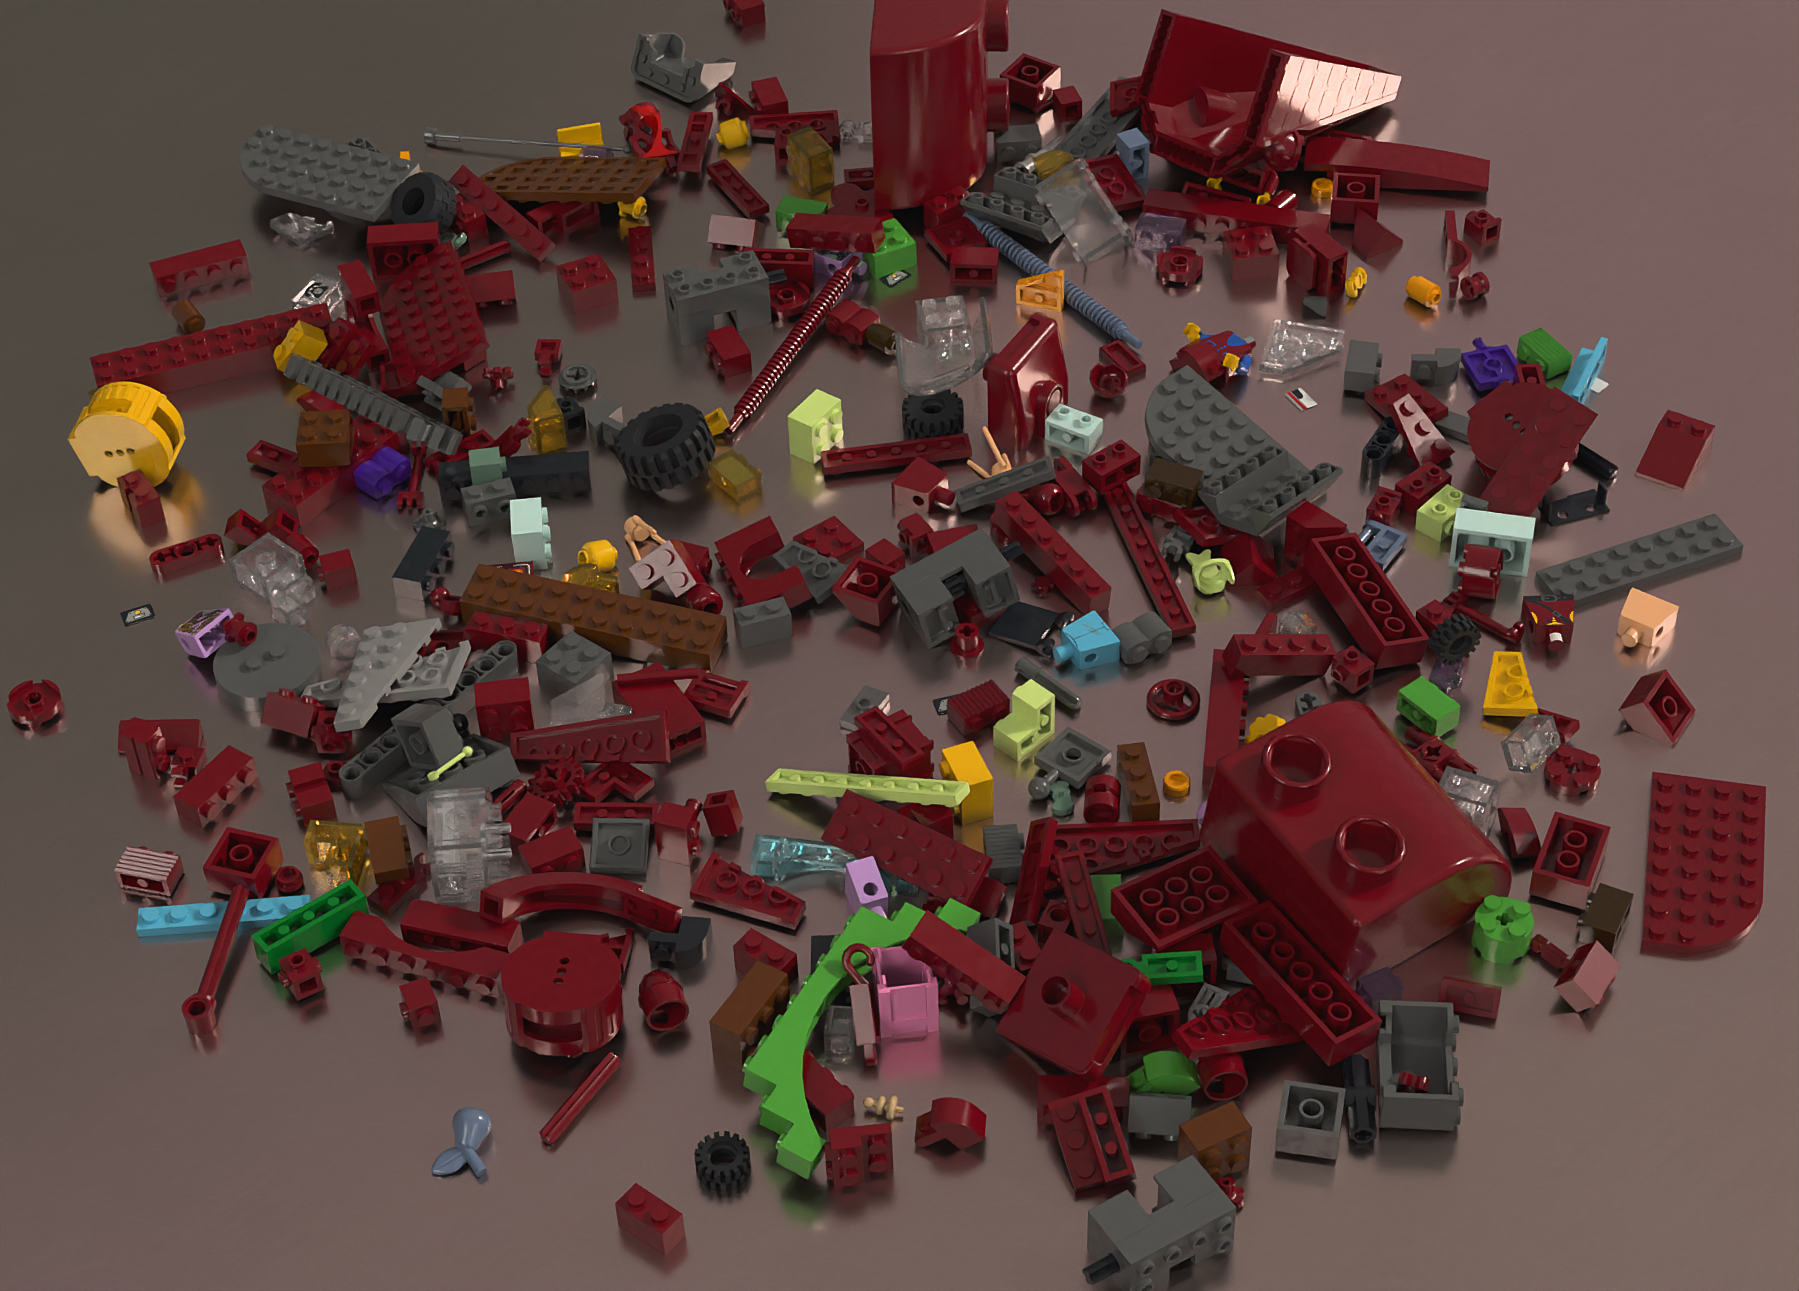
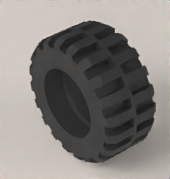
[615,402,716,492]

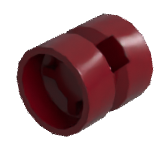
[1083,774,1121,823]

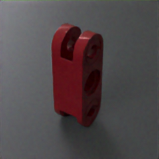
[1044,456,1097,517]

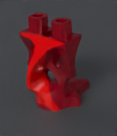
[619,102,680,174]

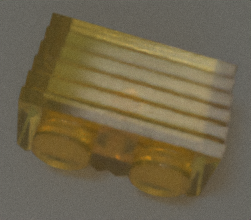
[708,449,763,503]

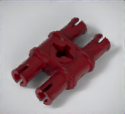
[1400,724,1478,797]

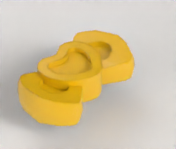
[1345,267,1367,298]

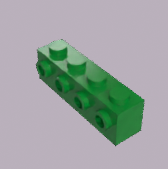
[251,879,369,975]

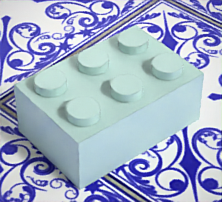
[1449,507,1536,577]

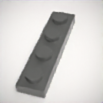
[954,456,1057,512]

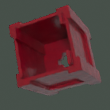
[846,709,935,803]

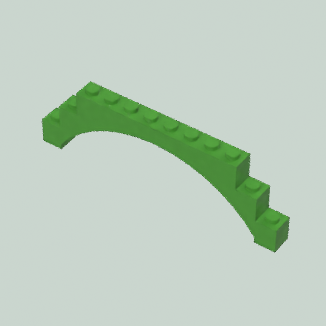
[742,898,981,1180]

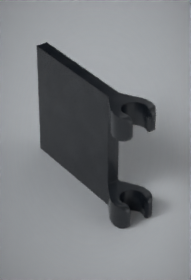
[988,601,1074,658]

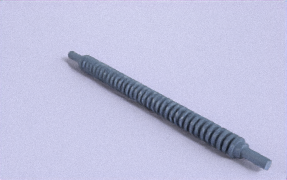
[963,212,1143,349]

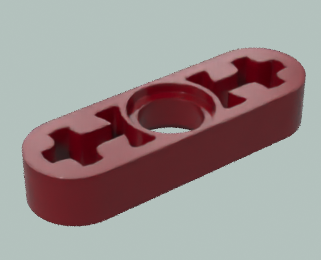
[149,534,224,574]

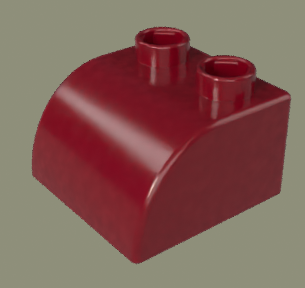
[870,0,1009,210]
[1199,700,1512,990]

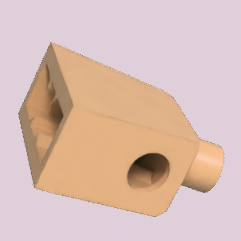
[1617,587,1679,647]

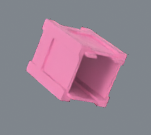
[870,946,939,1038]

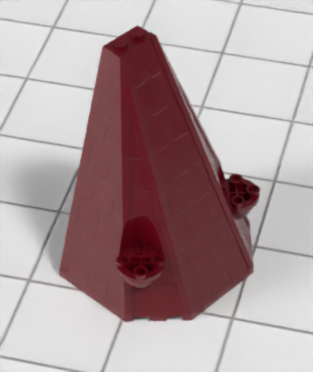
[1135,9,1401,179]

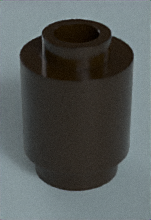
[865,323,901,354]

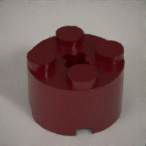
[1458,543,1504,599]

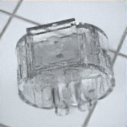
[427,786,512,904]

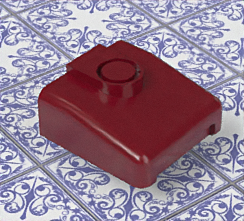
[982,313,1069,452]
[995,928,1151,1082]

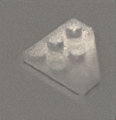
[1259,319,1345,375]

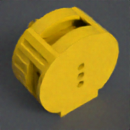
[67,382,186,487]

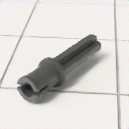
[1014,657,1082,710]

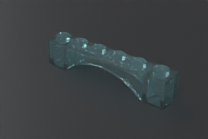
[749,834,920,897]

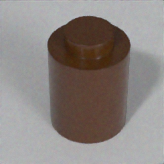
[172,300,205,334]

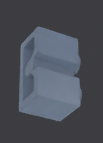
[1116,128,1150,182]

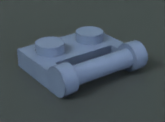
[1358,520,1408,571]

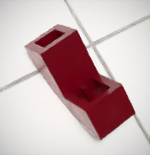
[224,507,299,548]

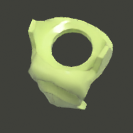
[1185,549,1235,595]

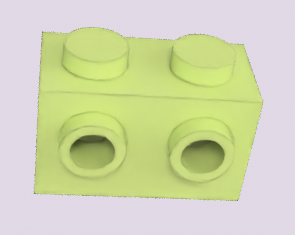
[1415,484,1465,542]

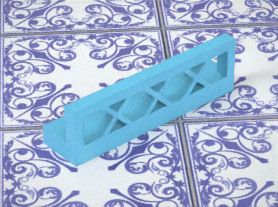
[1561,337,1608,404]

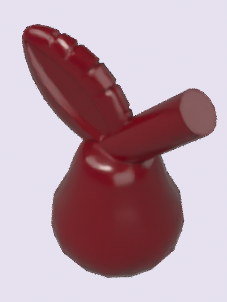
[1019,483,1065,516]

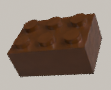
[709,960,790,1072]

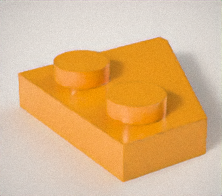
[1016,270,1064,312]

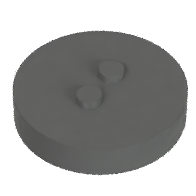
[213,623,323,713]

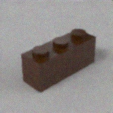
[1116,742,1160,822]

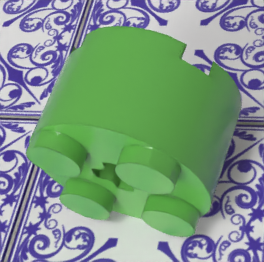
[1472,895,1534,964]

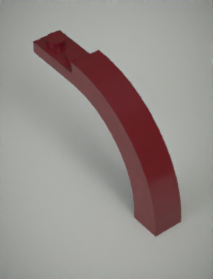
[479,872,682,934]

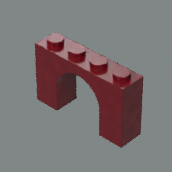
[337,259,390,374]
[714,516,813,609]

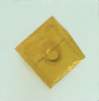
[525,385,568,455]

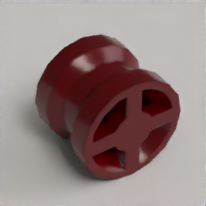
[1460,272,1490,300]

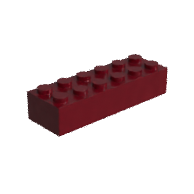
[262,415,409,528]
[1303,533,1429,669]
[1217,900,1382,1066]

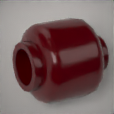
[685,583,723,615]

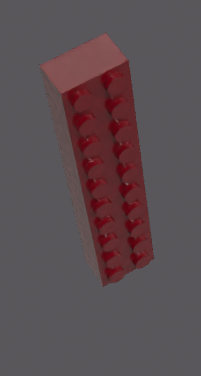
[90,303,333,394]

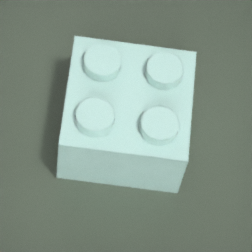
[510,497,552,571]

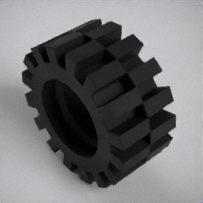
[1428,613,1481,665]
[694,1131,751,1191]

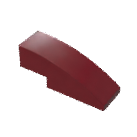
[527,201,600,236]

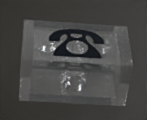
[290,273,343,312]

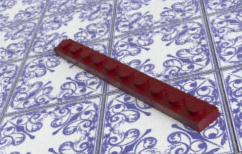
[1102,482,1196,638]

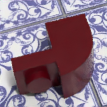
[1169,340,1225,382]
[914,1097,987,1150]

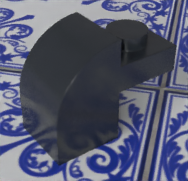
[648,916,713,970]

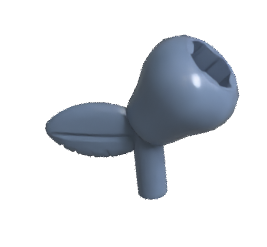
[431,1107,492,1177]

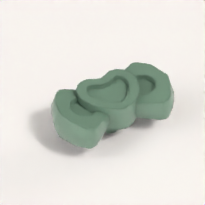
[441,232,467,250]
[1049,781,1075,816]

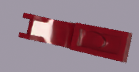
[1443,210,1472,294]

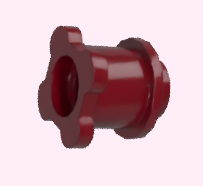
[222,612,257,647]

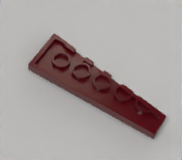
[510,709,670,764]

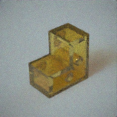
[304,820,369,887]

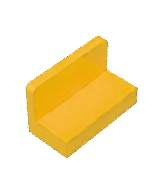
[556,122,607,157]

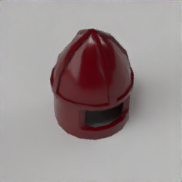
[638,969,689,1031]
[1196,1052,1248,1101]

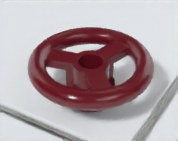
[1146,679,1200,720]

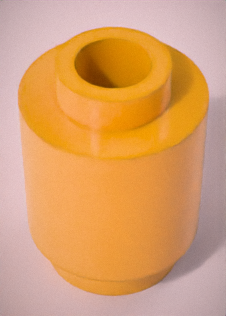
[1405,276,1441,307]

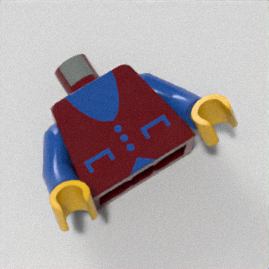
[1183,323,1256,384]

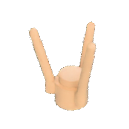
[967,426,1012,478]
[624,515,666,563]

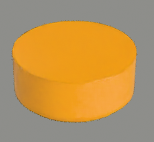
[1311,178,1333,198]
[1163,770,1191,797]

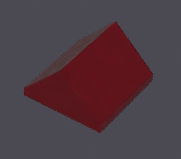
[1221,532,1277,587]

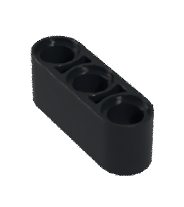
[1361,416,1404,479]

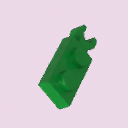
[1121,951,1203,985]

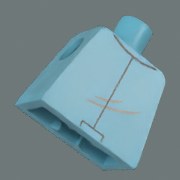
[1053,610,1120,670]

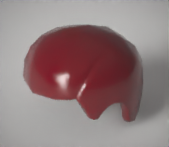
[1089,362,1128,399]

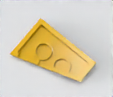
[1483,651,1539,717]

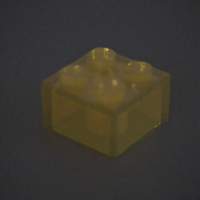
[786,126,835,194]

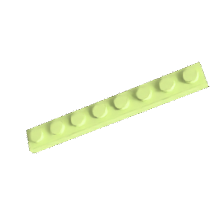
[765,768,970,807]

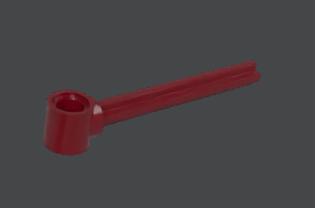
[181,885,250,1035]

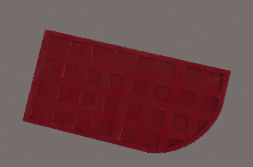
[379,240,490,394]
[1641,772,1766,954]

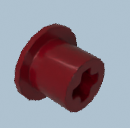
[950,623,984,659]

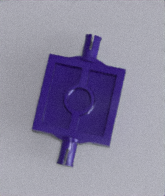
[1460,337,1519,391]

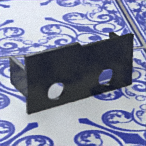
[1538,481,1610,526]

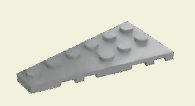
[333,618,442,732]
[301,640,471,708]

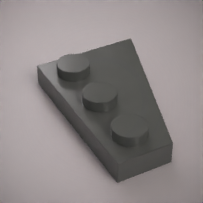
[773,540,850,605]

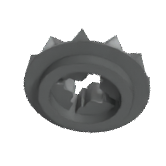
[558,364,597,393]

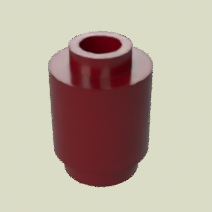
[284,533,319,568]

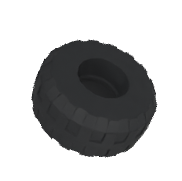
[391,172,457,236]

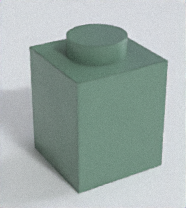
[469,447,507,485]

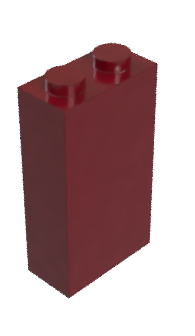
[611,662,707,755]

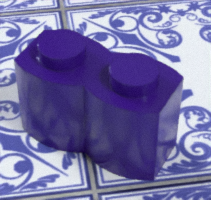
[353,446,412,499]

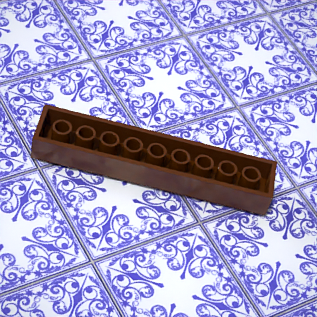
[460,564,728,674]

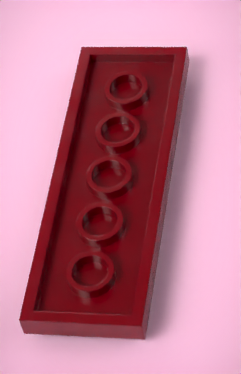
[1479,386,1598,517]
[821,789,993,907]

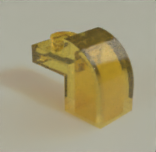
[1032,150,1080,190]
[561,563,620,593]

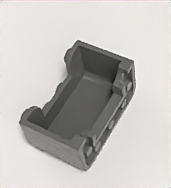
[1376,1000,1464,1131]

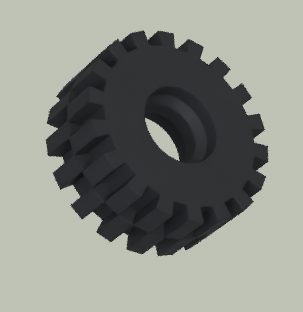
[902,386,964,440]

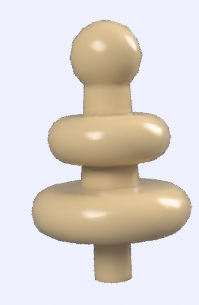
[863,1095,904,1121]

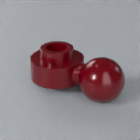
[430,587,461,616]

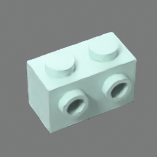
[1045,404,1103,455]

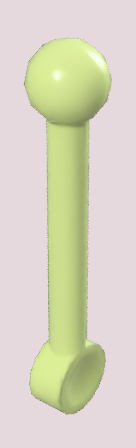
[427,746,473,781]

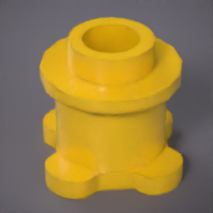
[617,197,647,219]

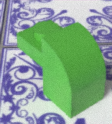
[1126,1051,1201,1096]

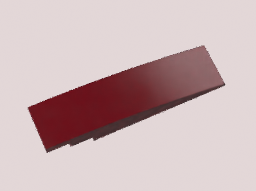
[1304,136,1490,191]

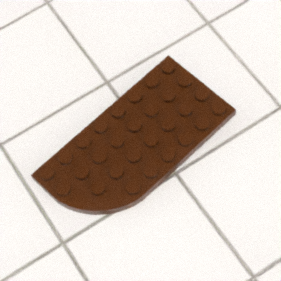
[479,157,667,204]

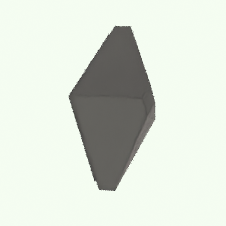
[1303,296,1327,316]

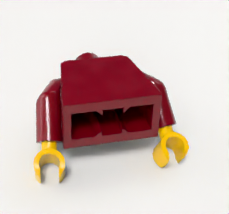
[1207,159,1279,205]

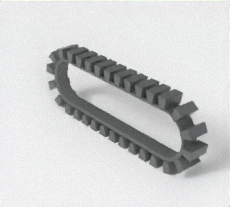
[283,354,463,456]

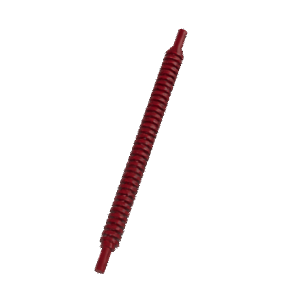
[724,256,860,435]

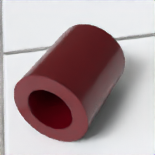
[1265,189,1298,209]

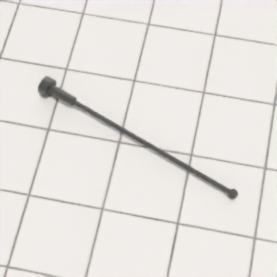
[424,126,632,154]

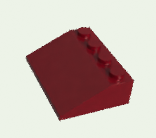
[1110,845,1258,951]

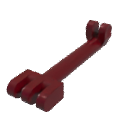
[397,441,428,509]
[1440,590,1525,645]

